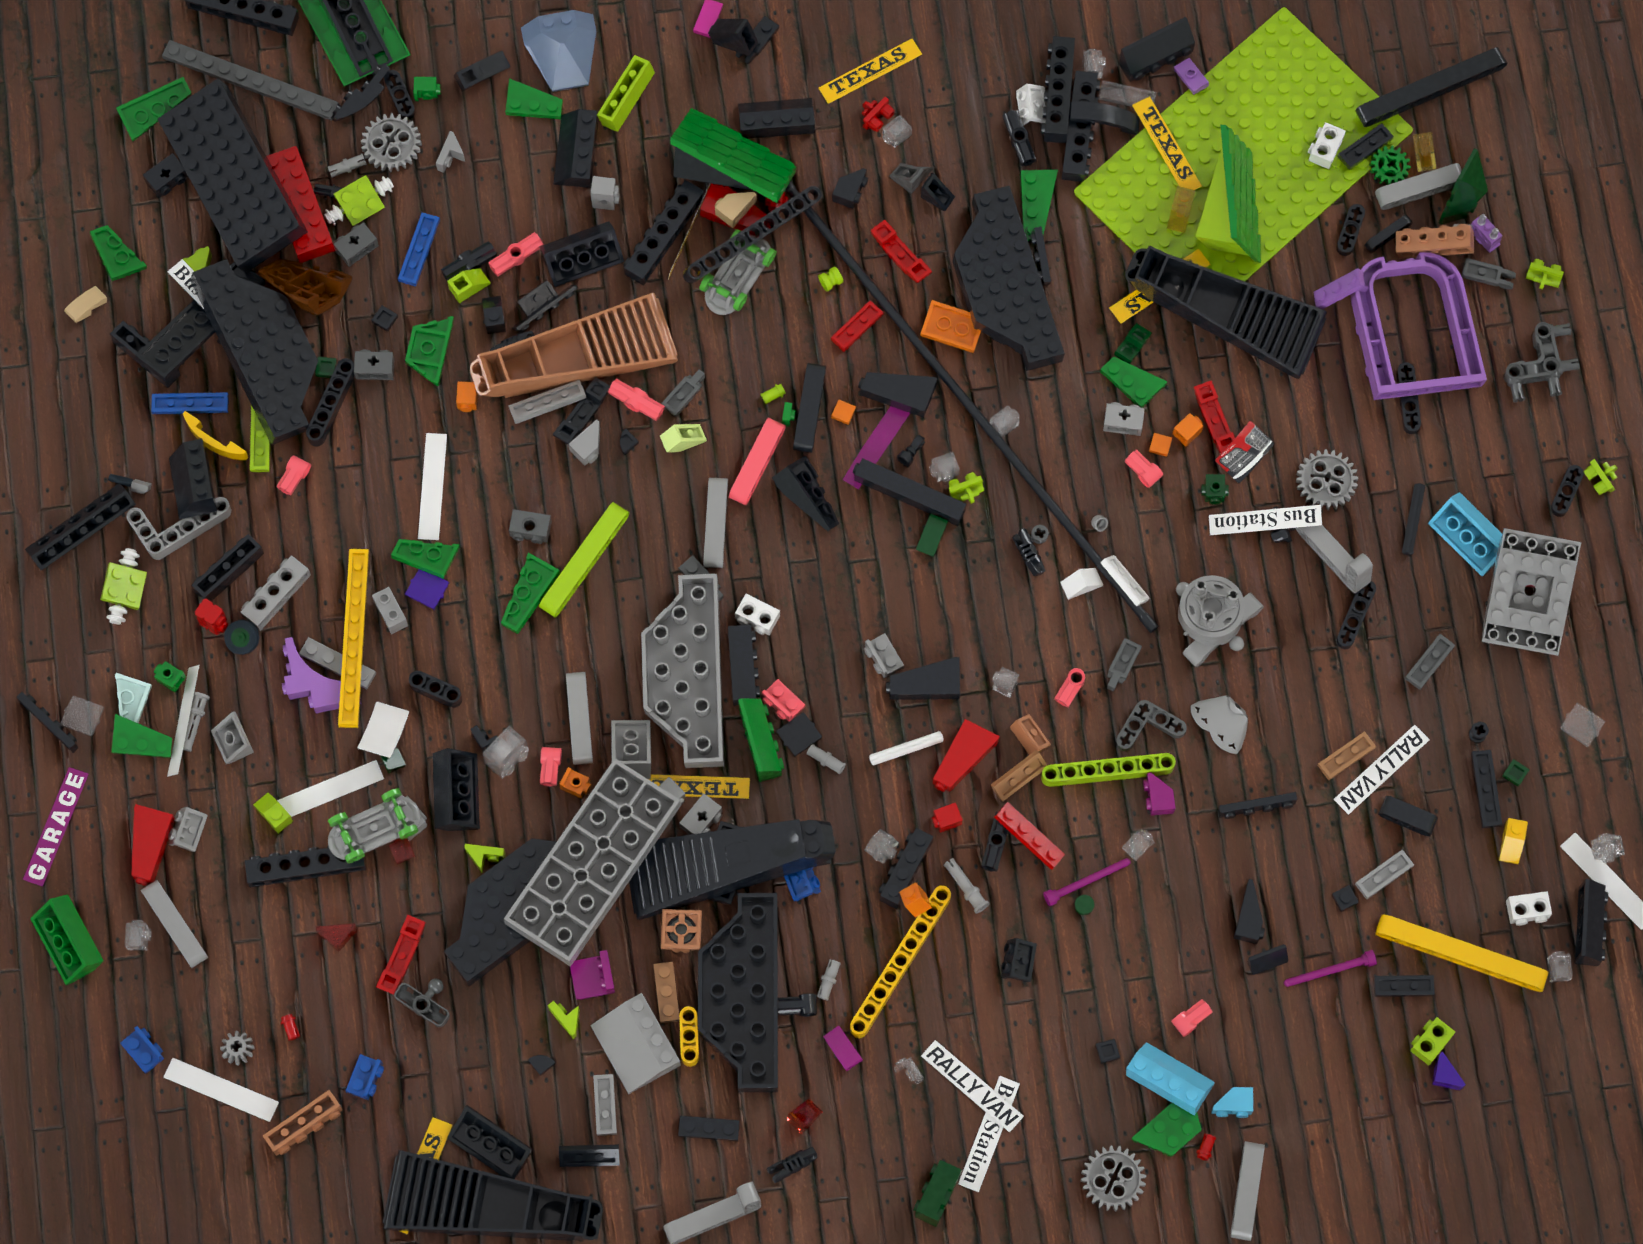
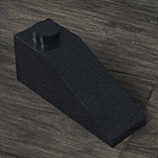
[1234,879,1265,945]

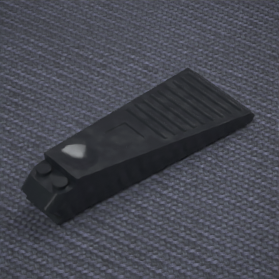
[1125,246,1327,379]
[629,819,836,920]
[382,1150,603,1241]

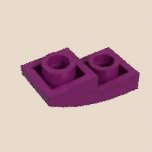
[823,1026,863,1071]

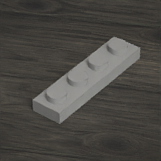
[509,380,586,424]
[299,637,376,690]

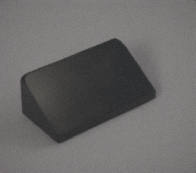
[1247,944,1288,975]

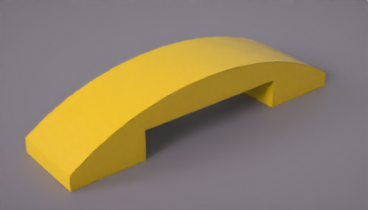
[183,411,248,460]

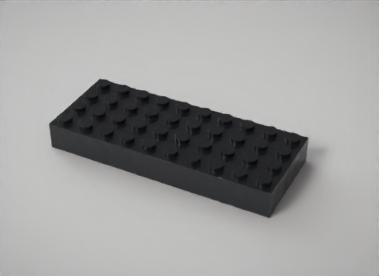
[158,78,308,273]

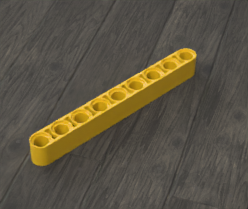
[850,886,951,1038]
[1375,914,1549,992]

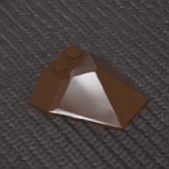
[258,258,352,315]

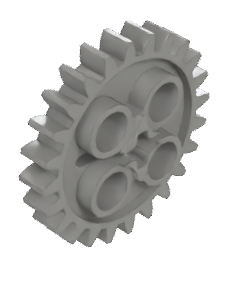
[361,113,422,172]
[1296,449,1358,510]
[1081,1145,1146,1212]

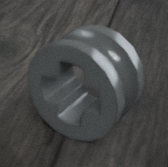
[1031,525,1049,544]

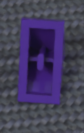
[1432,1052,1466,1090]

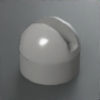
[1091,515,1108,532]

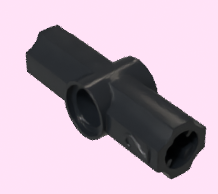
[1002,110,1036,167]
[441,241,497,281]
[981,811,1008,872]

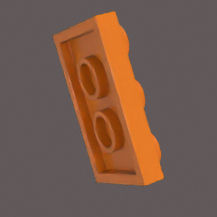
[920,300,981,353]

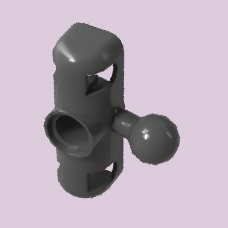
[394,978,450,1028]

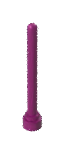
[1043,858,1131,906]
[1284,950,1377,987]

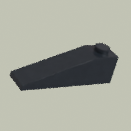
[772,456,839,531]

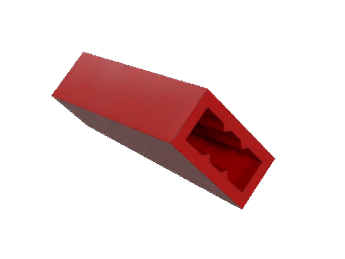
[700,183,770,236]
[933,719,1000,792]
[131,804,175,886]

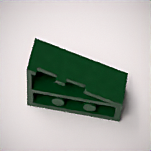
[913,1160,962,1227]

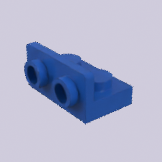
[784,867,821,901]
[120,1026,164,1074]
[346,1054,384,1100]

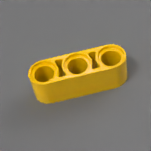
[679,1006,699,1067]

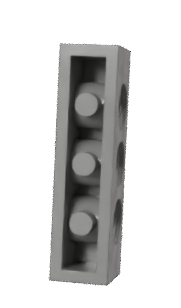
[241,555,311,631]

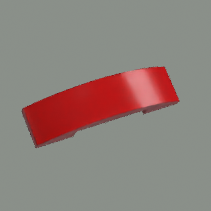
[870,220,932,283]
[1193,380,1235,454]
[376,915,426,995]

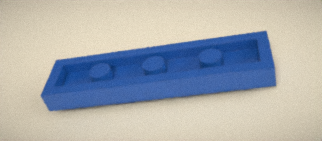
[398,212,440,286]
[151,392,229,414]

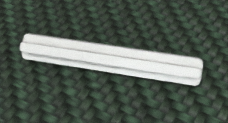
[869,731,944,765]

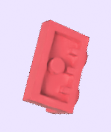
[761,679,805,722]

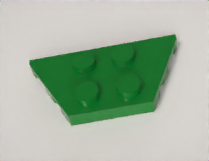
[405,316,454,386]
[1131,1103,1202,1157]

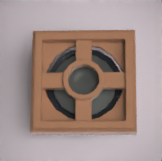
[661,909,702,953]

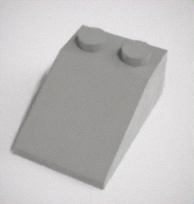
[611,720,651,779]

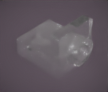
[1122,829,1155,861]
[894,1057,923,1084]

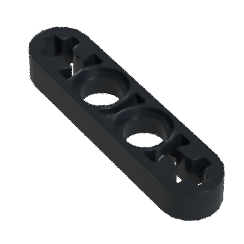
[1397,362,1421,434]
[1336,581,1376,649]

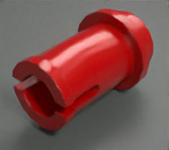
[280,1014,300,1041]
[1196,1134,1216,1161]

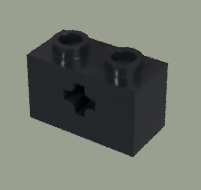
[143,153,189,198]

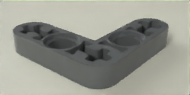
[1116,700,1187,751]

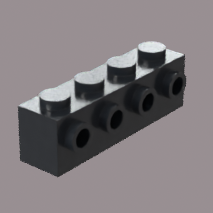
[110,321,181,388]
[192,534,264,601]
[728,625,760,706]
[878,828,934,909]

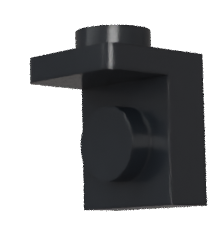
[470,725,500,753]

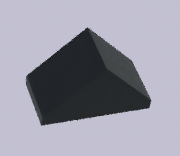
[921,173,955,211]

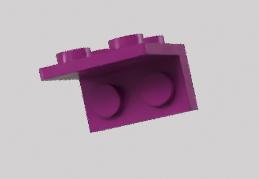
[570,950,615,1000]

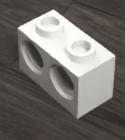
[1308,122,1346,169]
[735,594,780,635]
[1506,891,1552,926]

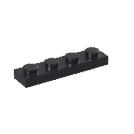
[16,692,78,753]
[1471,750,1503,828]
[1218,792,1297,819]

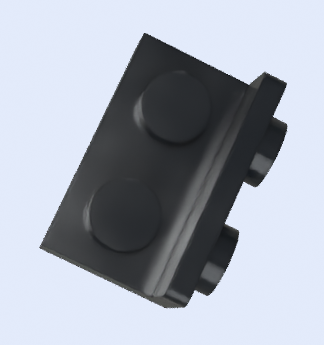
[1001,938,1037,983]

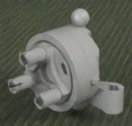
[1176,575,1264,667]

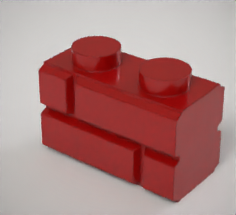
[195,599,229,636]

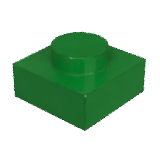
[782,402,796,427]

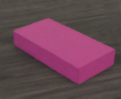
[693,0,723,38]

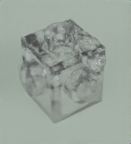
[864,829,899,864]
[1591,833,1625,863]

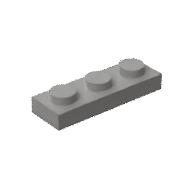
[1355,849,1414,899]
[593,1074,617,1136]

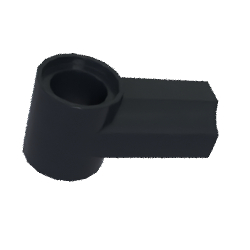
[778,994,817,1017]

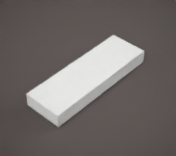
[1101,555,1150,606]

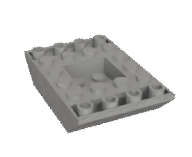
[1482,528,1581,656]

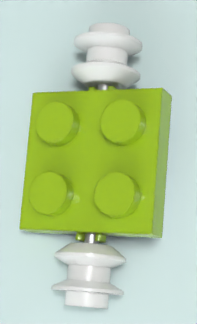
[324,175,394,226]
[100,548,147,625]

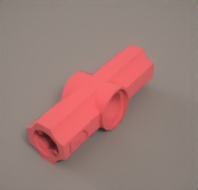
[488,232,544,277]
[608,379,665,421]

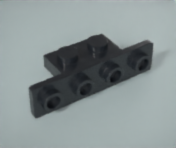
[512,280,577,332]

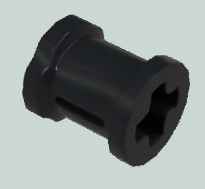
[1469,721,1489,743]

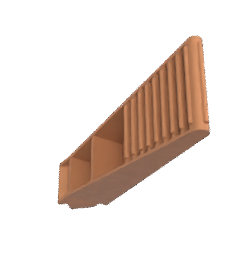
[470,293,678,398]

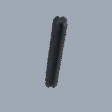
[1402,483,1425,556]

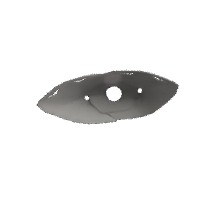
[1190,695,1248,754]

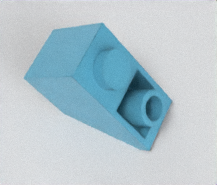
[1211,1087,1253,1118]

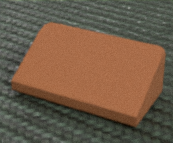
[1010,714,1051,755]

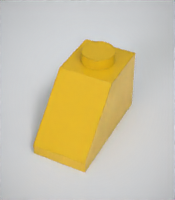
[1499,818,1528,865]

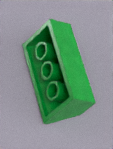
[738,698,784,782]
[30,894,104,985]

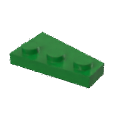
[505,78,563,119]
[90,225,147,281]
[391,539,460,579]
[112,714,172,758]

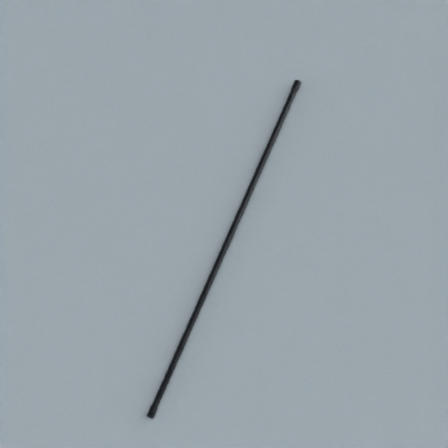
[785,181,1159,633]

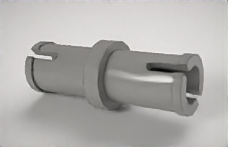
[328,154,367,178]
[807,744,846,774]
[816,959,841,1001]

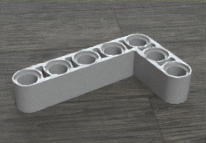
[127,497,232,560]
[1296,525,1373,594]
[663,1182,761,1244]

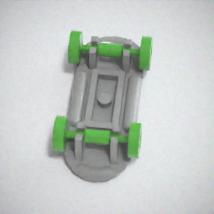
[699,229,777,315]
[328,788,421,863]

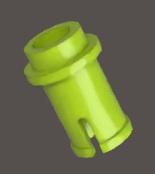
[760,384,786,404]

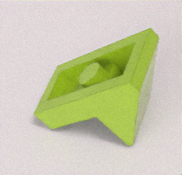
[465,844,505,873]
[547,1001,580,1039]

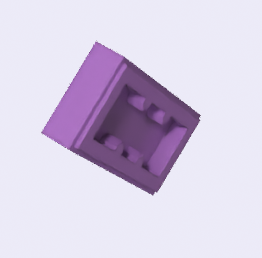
[1174,58,1209,95]

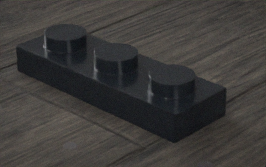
[1338,123,1394,170]
[1030,227,1051,286]
[1374,975,1435,997]
[678,1116,740,1141]
[559,1144,620,1167]

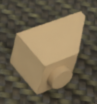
[715,192,757,228]

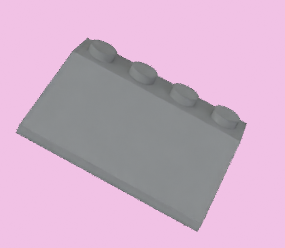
[590,993,681,1094]

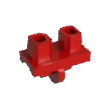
[862,97,895,132]

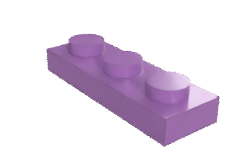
[1314,268,1365,309]

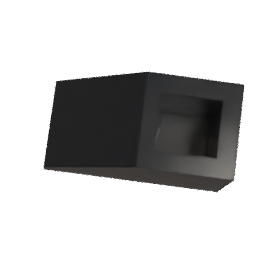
[832,168,869,209]

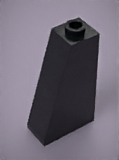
[858,372,938,418]
[886,657,960,700]

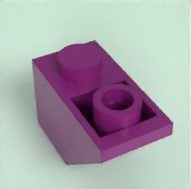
[1143,773,1176,816]

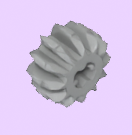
[220,1031,255,1065]

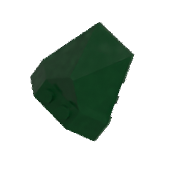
[1438,148,1488,225]

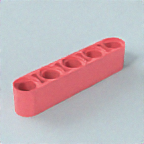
[728,417,786,505]

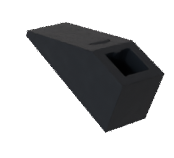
[453,51,511,92]

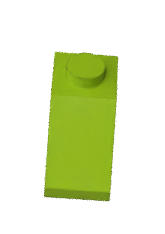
[253,793,293,834]

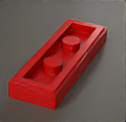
[831,300,884,352]

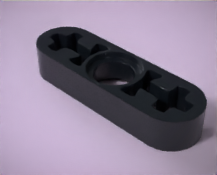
[384,70,415,120]
[1336,204,1365,256]
[1364,215,1413,253]
[1551,465,1584,517]

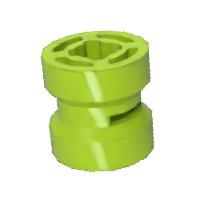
[818,266,844,292]

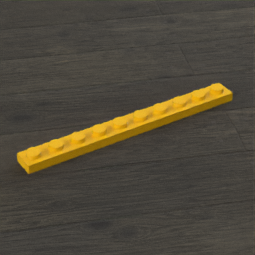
[338,549,369,728]

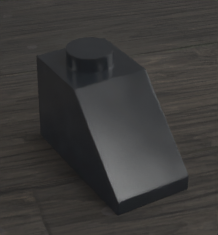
[482,296,506,334]

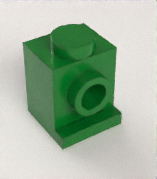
[413,77,441,101]
[154,661,186,693]

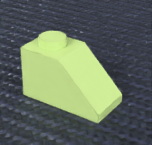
[660,424,707,452]

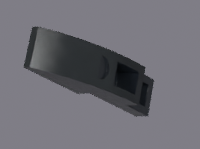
[332,64,390,122]

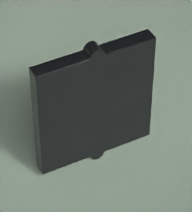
[776,712,822,757]

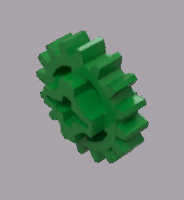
[1369,145,1411,185]

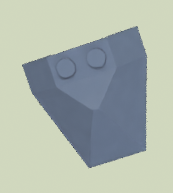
[521,10,597,92]

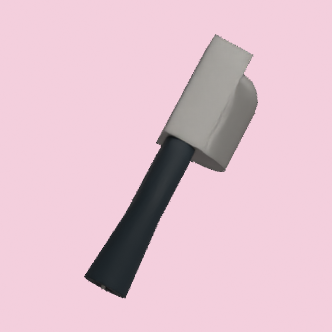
[108,474,152,494]

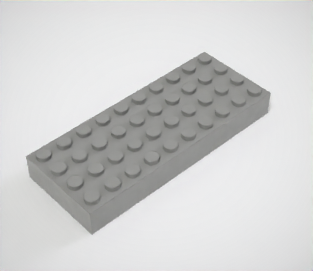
[504,759,681,967]

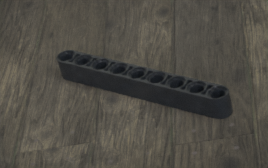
[1355,47,1508,127]
[683,186,822,283]

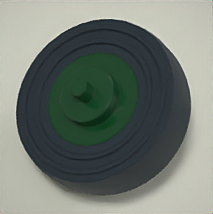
[224,620,260,655]

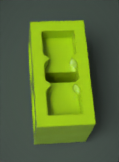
[1410,1017,1455,1065]

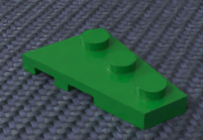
[1100,357,1167,408]

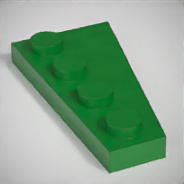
[116,77,192,142]
[1021,169,1058,242]
[501,552,561,634]

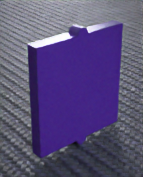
[405,569,449,610]

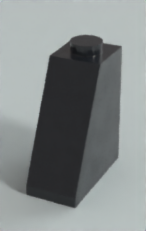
[708,19,758,56]

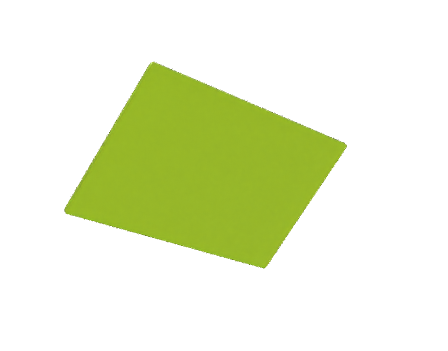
[1074,7,1413,281]

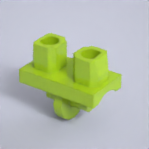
[1526,259,1564,290]
[1583,459,1618,495]
[949,472,984,504]

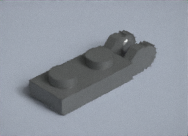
[1461,258,1516,290]

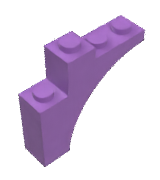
[282,637,361,713]

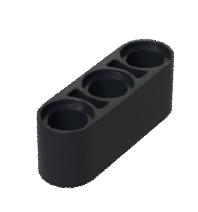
[409,671,462,708]
[1378,796,1438,837]

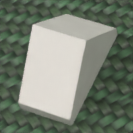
[1060,568,1103,600]

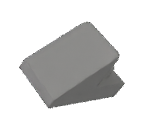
[436,131,465,173]

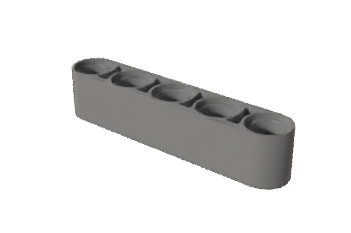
[1374,163,1462,210]
[703,478,728,568]
[566,672,593,765]
[140,880,208,968]
[1230,1141,1265,1241]

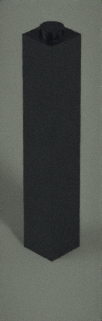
[852,458,967,526]

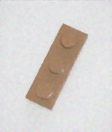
[1317,731,1376,781]
[991,750,1047,802]
[654,962,680,1023]

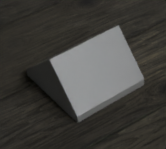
[211,712,254,764]

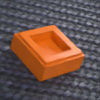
[831,400,856,425]
[1149,433,1172,457]

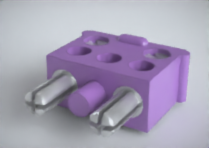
[1471,214,1503,253]

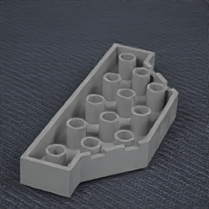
[641,574,724,768]

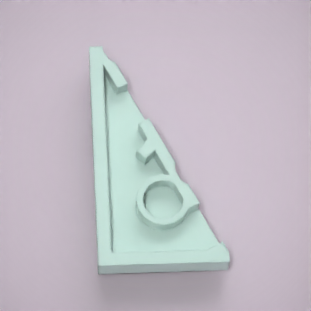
[115,673,152,723]

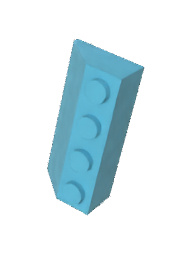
[1428,492,1502,576]
[1126,1042,1215,1116]

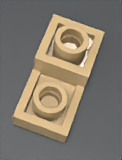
[65,286,107,323]

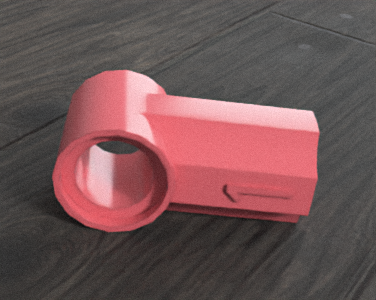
[1125,450,1163,488]
[277,455,311,495]
[1054,668,1085,708]
[540,747,562,787]
[1171,999,1213,1037]

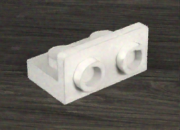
[1016,84,1047,125]

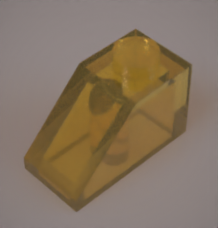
[1413,132,1437,172]
[1167,186,1195,233]

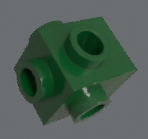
[1201,474,1229,505]

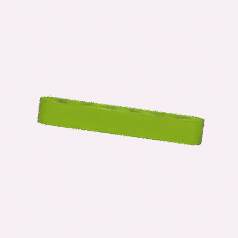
[539,502,630,618]
[1041,753,1176,787]

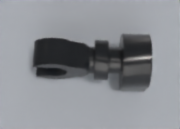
[897,435,925,468]

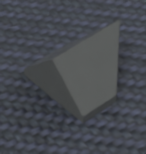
[889,163,935,194]

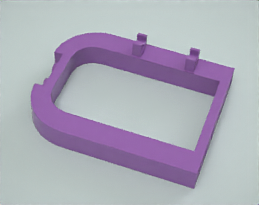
[1350,252,1487,400]

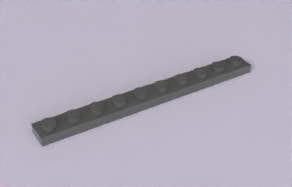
[162,40,339,121]

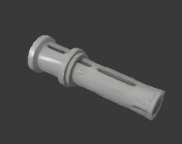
[183,692,210,752]
[943,858,990,914]

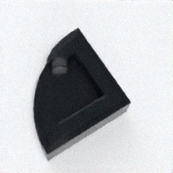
[620,428,639,455]
[528,1055,556,1076]

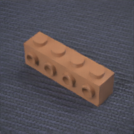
[1396,224,1474,259]
[263,1090,343,1156]

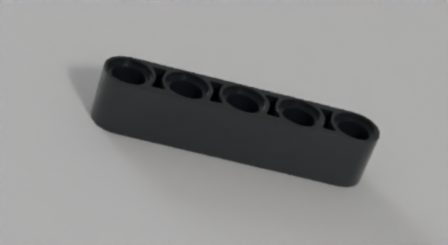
[306,358,355,447]
[793,363,826,453]

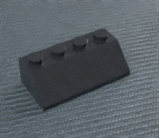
[1119,17,1195,82]
[738,98,815,139]
[553,109,598,188]
[539,221,625,287]
[169,438,217,520]
[433,748,480,831]
[1575,879,1608,966]

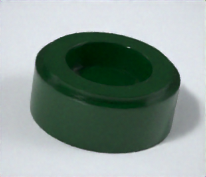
[1075,895,1095,915]

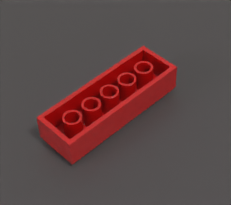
[266,146,335,263]

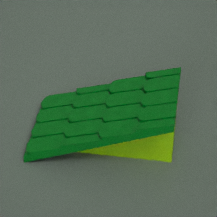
[1196,124,1261,263]

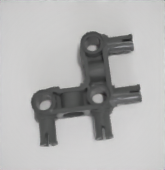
[1503,322,1580,403]

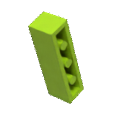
[597,55,655,132]

